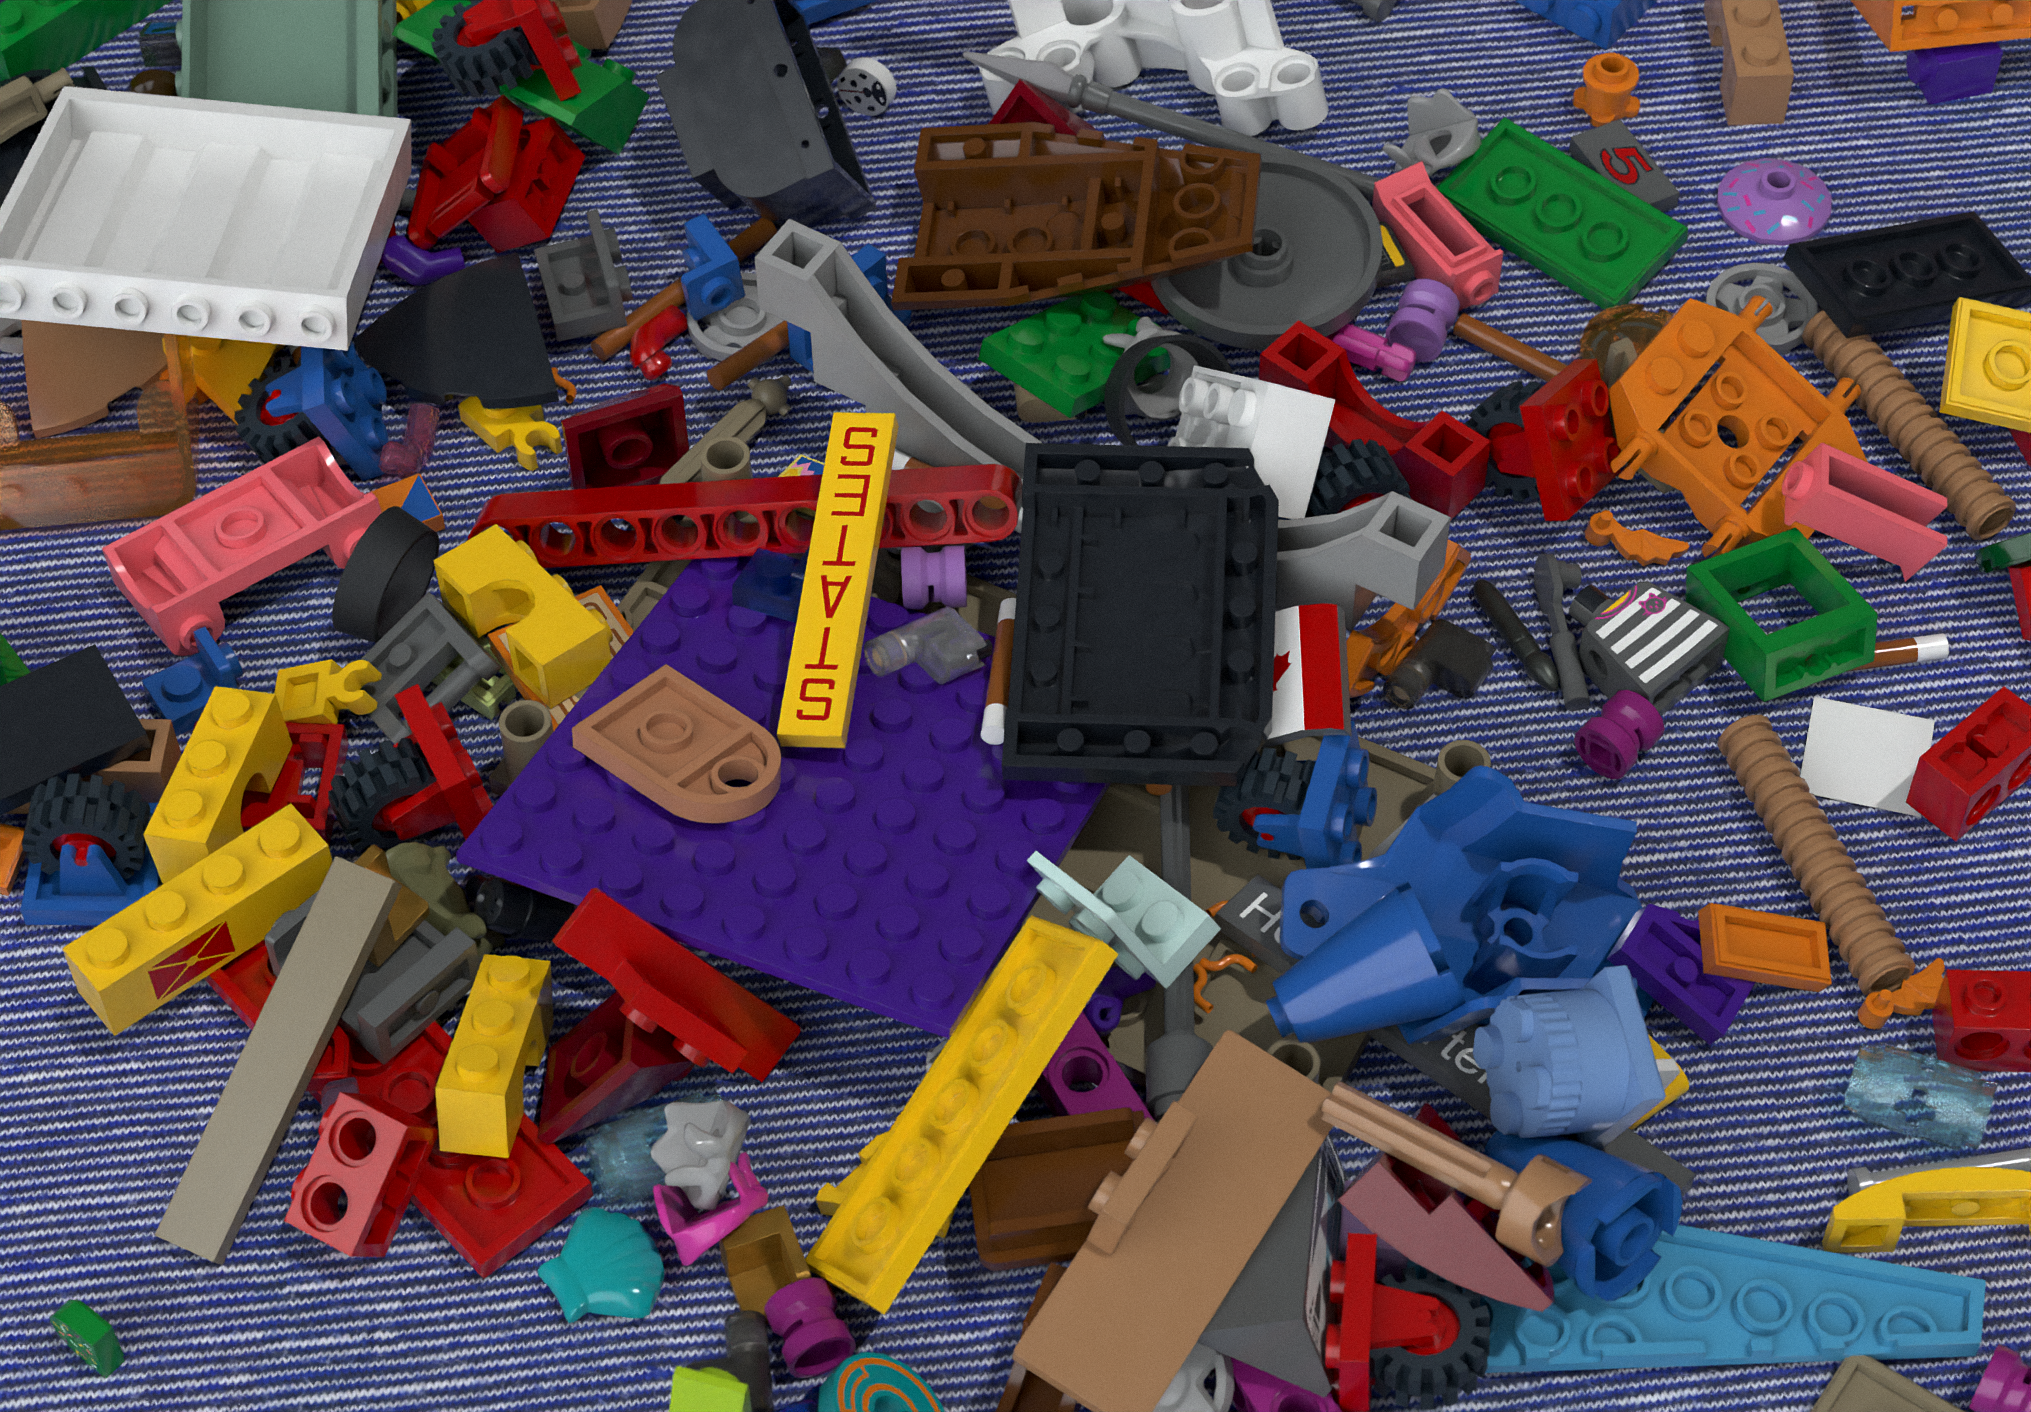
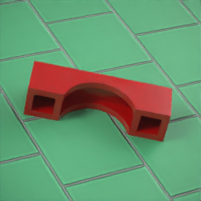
[1259,320,1491,521]

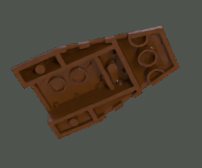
[891,122,1262,310]

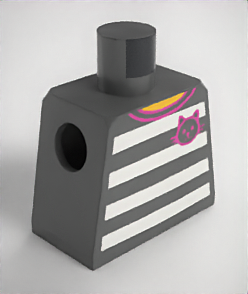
[1569,581,1730,716]

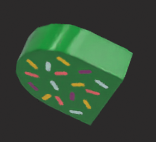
[50,1299,124,1379]

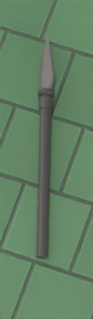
[963,51,1382,201]

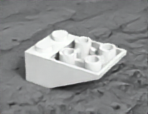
[1167,365,1335,519]

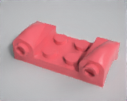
[102,436,382,656]

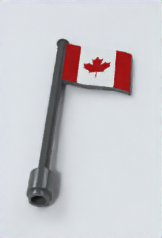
[1146,603,1352,1123]

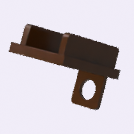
[969,1107,1145,1271]

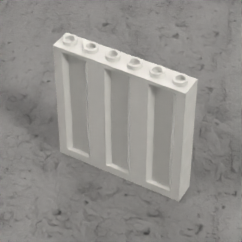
[0,86,412,351]

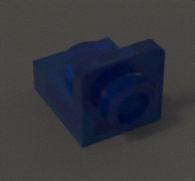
[732,546,810,623]

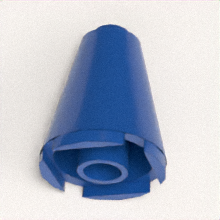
[1265,881,1466,1043]
[1483,1130,1683,1302]

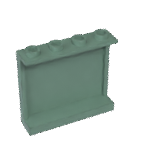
[175,0,397,118]

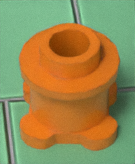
[1573,53,1640,127]

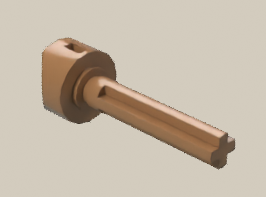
[1321,1081,1592,1267]

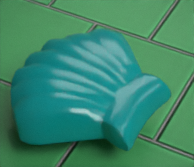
[537,1207,665,1324]

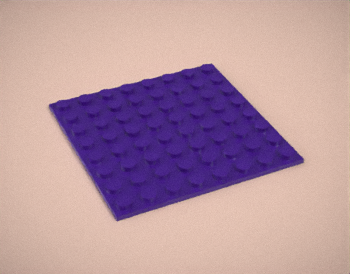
[456,556,1111,1039]

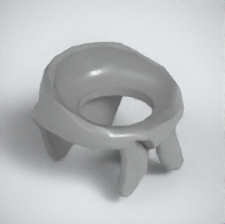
[1382,88,1481,177]
[1103,317,1199,421]
[650,1100,750,1210]

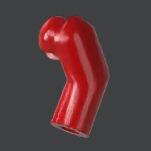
[630,304,688,381]

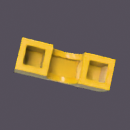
[433,524,613,709]
[143,686,293,884]
[435,954,554,1158]

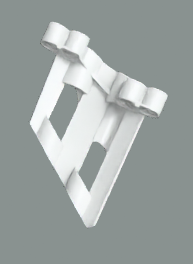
[979,0,1328,136]

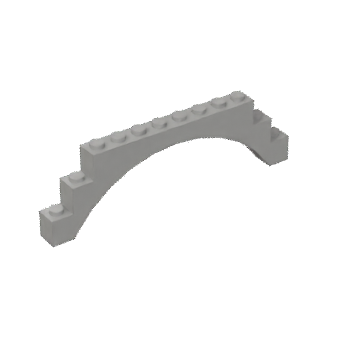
[755,219,1451,631]

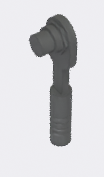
[1534,554,1590,711]

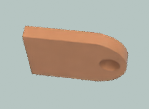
[572,664,781,823]

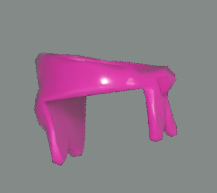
[653,1152,769,1266]

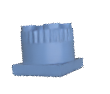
[1473,965,1666,1149]

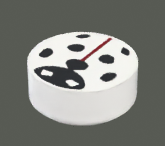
[837,57,896,116]

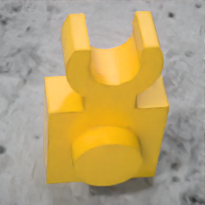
[458,396,562,471]
[274,659,382,724]

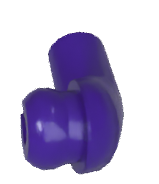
[380,235,465,286]
[1082,966,1156,1037]

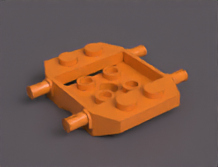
[1608,295,1868,558]

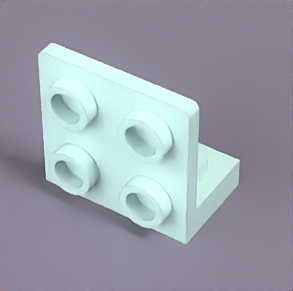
[1027,851,1221,989]

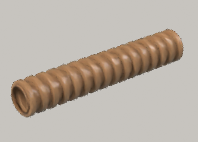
[1802,310,2016,540]
[1717,715,1916,995]

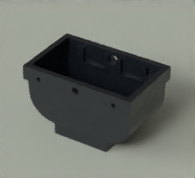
[655,0,877,228]

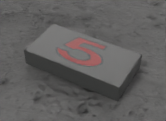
[1569,119,1680,212]

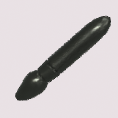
[1473,579,1558,692]

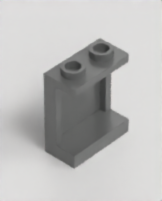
[264,856,480,1065]

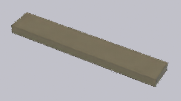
[155,856,402,1265]

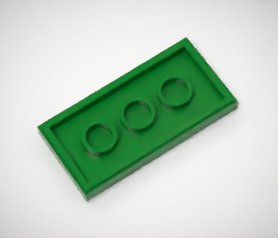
[1436,117,1688,316]

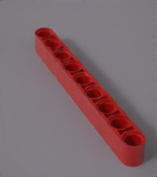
[468,464,1023,568]

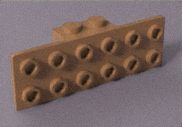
[1012,1030,1334,1412]

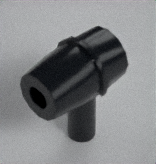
[465,875,575,941]

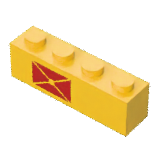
[62,803,333,1036]

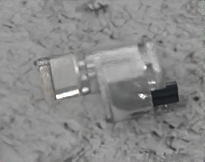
[864,607,993,684]

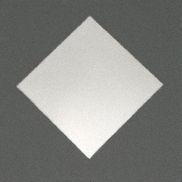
[1800,696,1935,817]

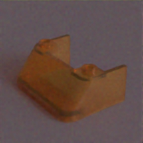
[0,333,199,531]

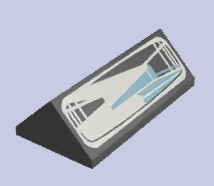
[1197,1133,1348,1398]

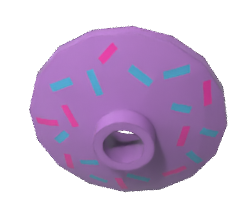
[1717,158,1832,246]

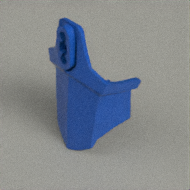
[1279,766,1654,1044]

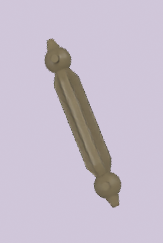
[630,375,792,530]

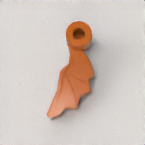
[1585,510,1689,567]
[1857,958,1945,1029]

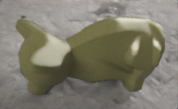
[385,842,505,962]

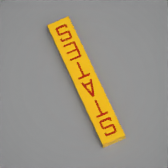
[777,412,899,748]

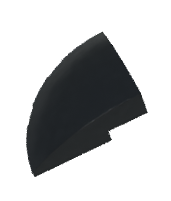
[354,252,559,409]

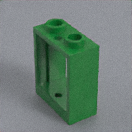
[1686,527,1878,702]

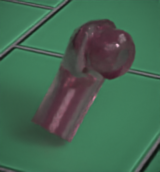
[379,404,440,479]

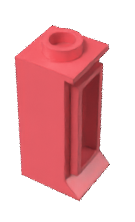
[1372,161,1503,311]
[1782,443,1947,582]

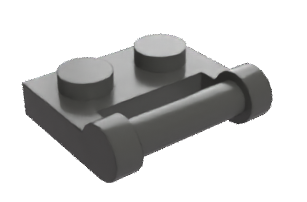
[360,592,502,744]

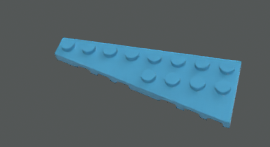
[1407,1225,1986,1373]

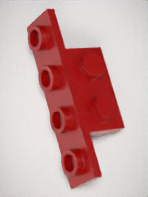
[552,888,800,1082]

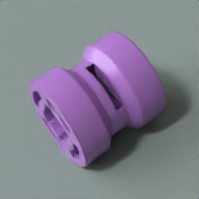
[1385,279,1460,362]
[901,545,967,609]

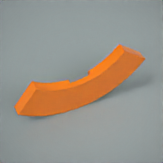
[1346,539,1472,698]

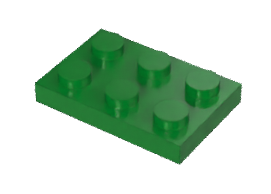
[978,291,1170,418]

